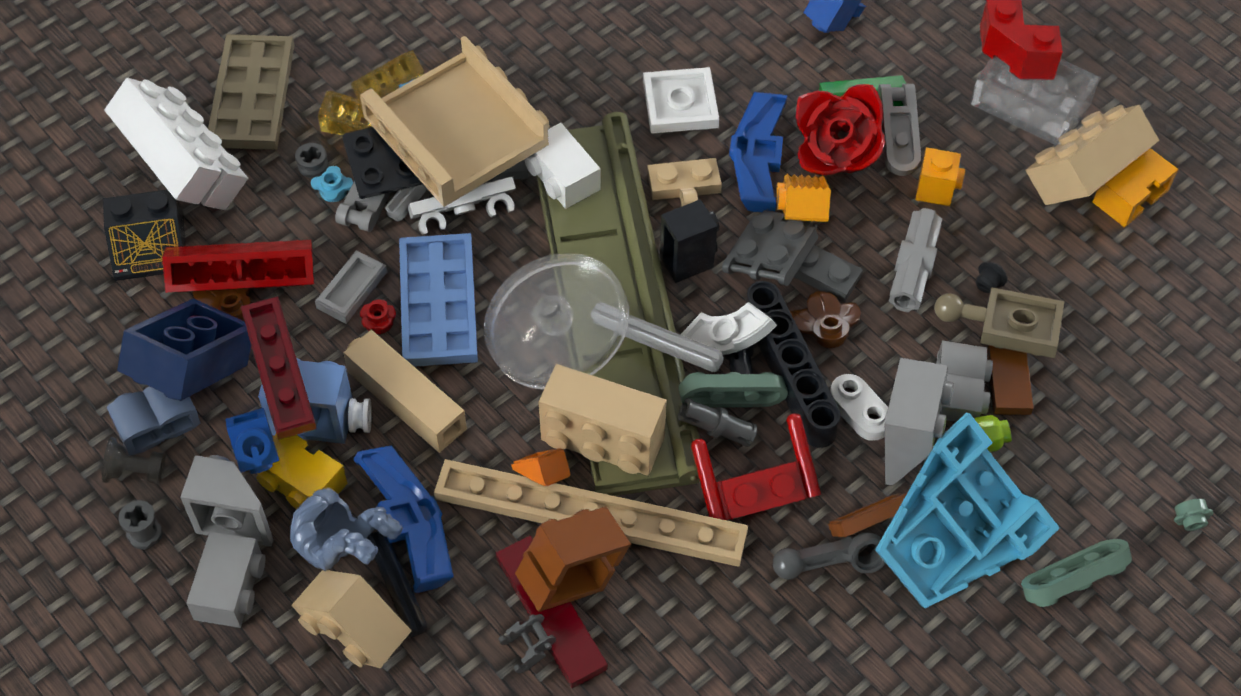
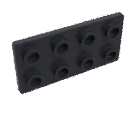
[342,127,423,199]

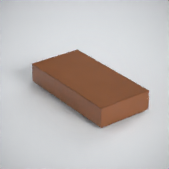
[987,345,1034,415]
[828,493,907,537]

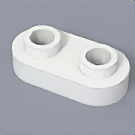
[830,374,888,441]

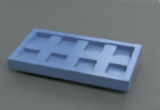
[399,233,478,367]

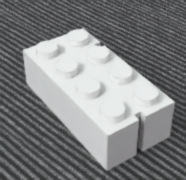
[104,78,249,210]

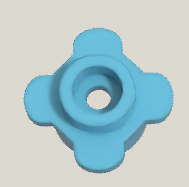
[311,166,353,202]

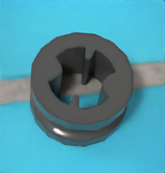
[295,143,328,178]

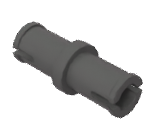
[678,398,757,447]

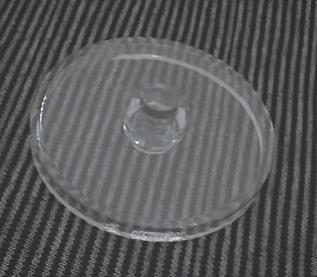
[484,253,629,389]

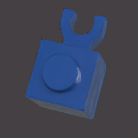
[803,0,866,33]

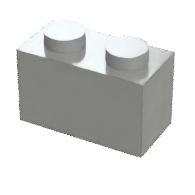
[186,531,265,628]

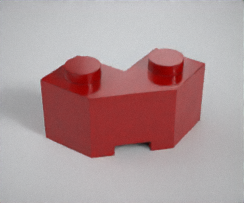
[980,0,1063,80]

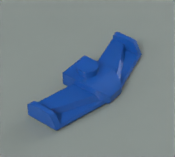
[729,92,788,213]
[353,445,454,593]

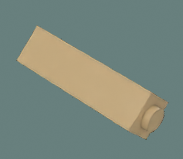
[343,330,467,453]

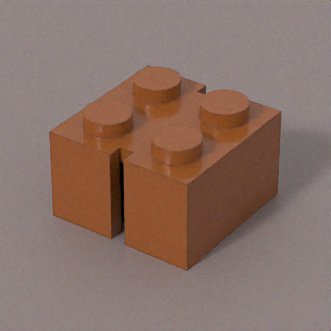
[515,506,631,612]

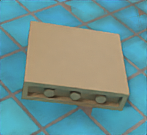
[360,36,550,207]

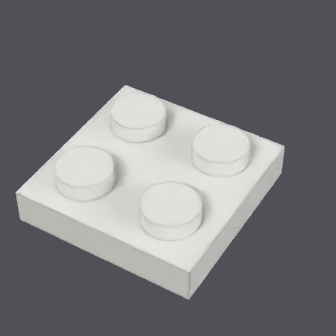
[643,67,719,134]

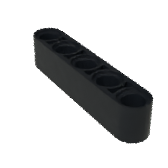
[746,281,840,448]

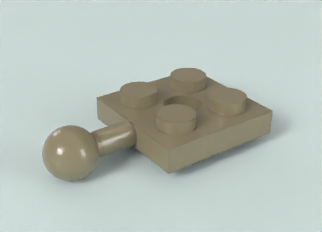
[934,287,1064,358]

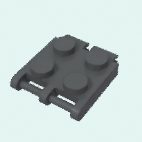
[722,210,818,286]

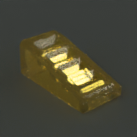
[351,50,425,106]
[318,91,372,135]

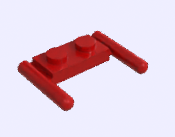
[691,413,821,520]

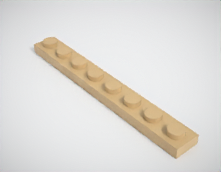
[434,459,748,567]

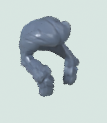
[290,488,403,571]

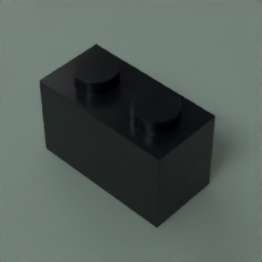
[660,199,720,283]

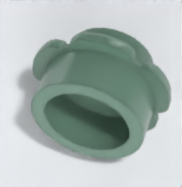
[1174,499,1213,531]

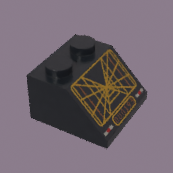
[103,190,186,281]

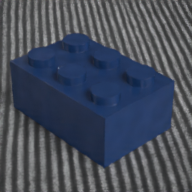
[117,298,251,401]

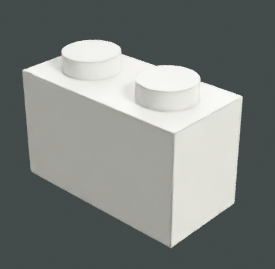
[524,123,601,209]

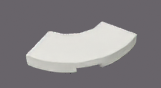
[681,302,777,355]

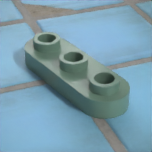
[678,372,788,408]
[1021,539,1132,607]

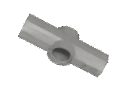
[889,208,943,312]

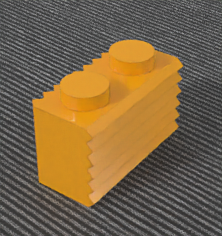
[776,173,831,222]

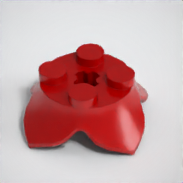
[796,84,885,175]

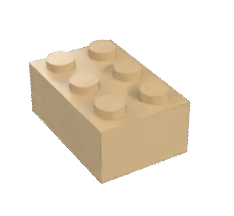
[1025,105,1159,205]
[539,364,667,476]

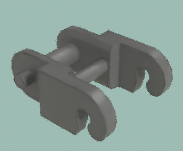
[498,614,556,673]

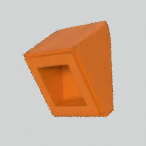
[511,448,570,486]

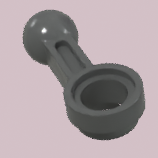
[772,532,886,580]

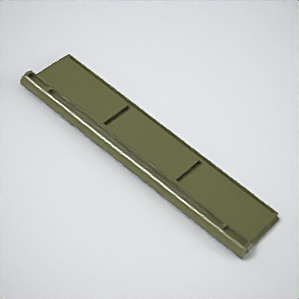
[536,112,700,496]

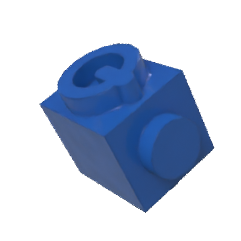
[225,408,279,474]

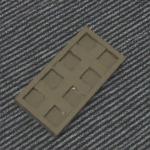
[208,34,295,150]

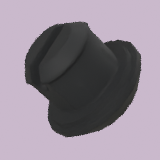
[976,262,1008,293]

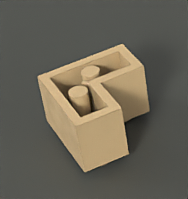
[291,570,411,668]

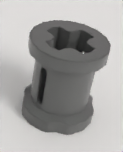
[118,500,162,550]

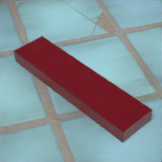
[240,296,317,440]
[496,535,608,688]

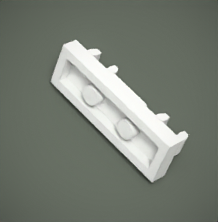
[408,176,516,235]

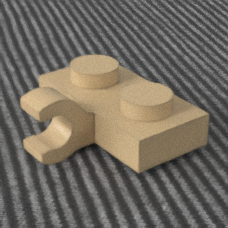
[647,158,722,207]

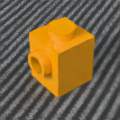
[915,147,965,206]

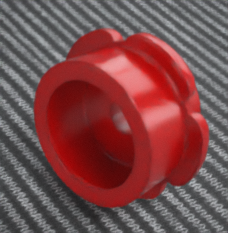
[360,299,396,334]

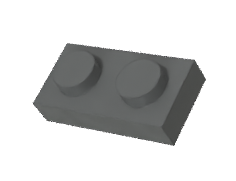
[794,245,863,303]

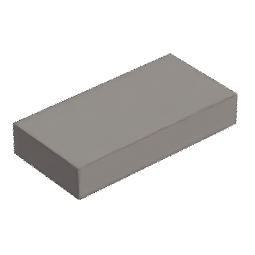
[315,250,387,324]

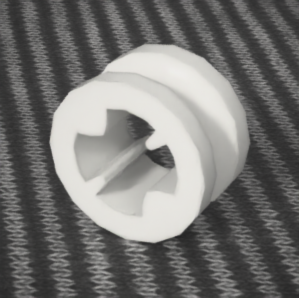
[348,398,372,433]

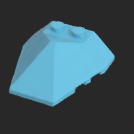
[875,412,1060,608]

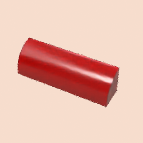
[162,240,314,293]

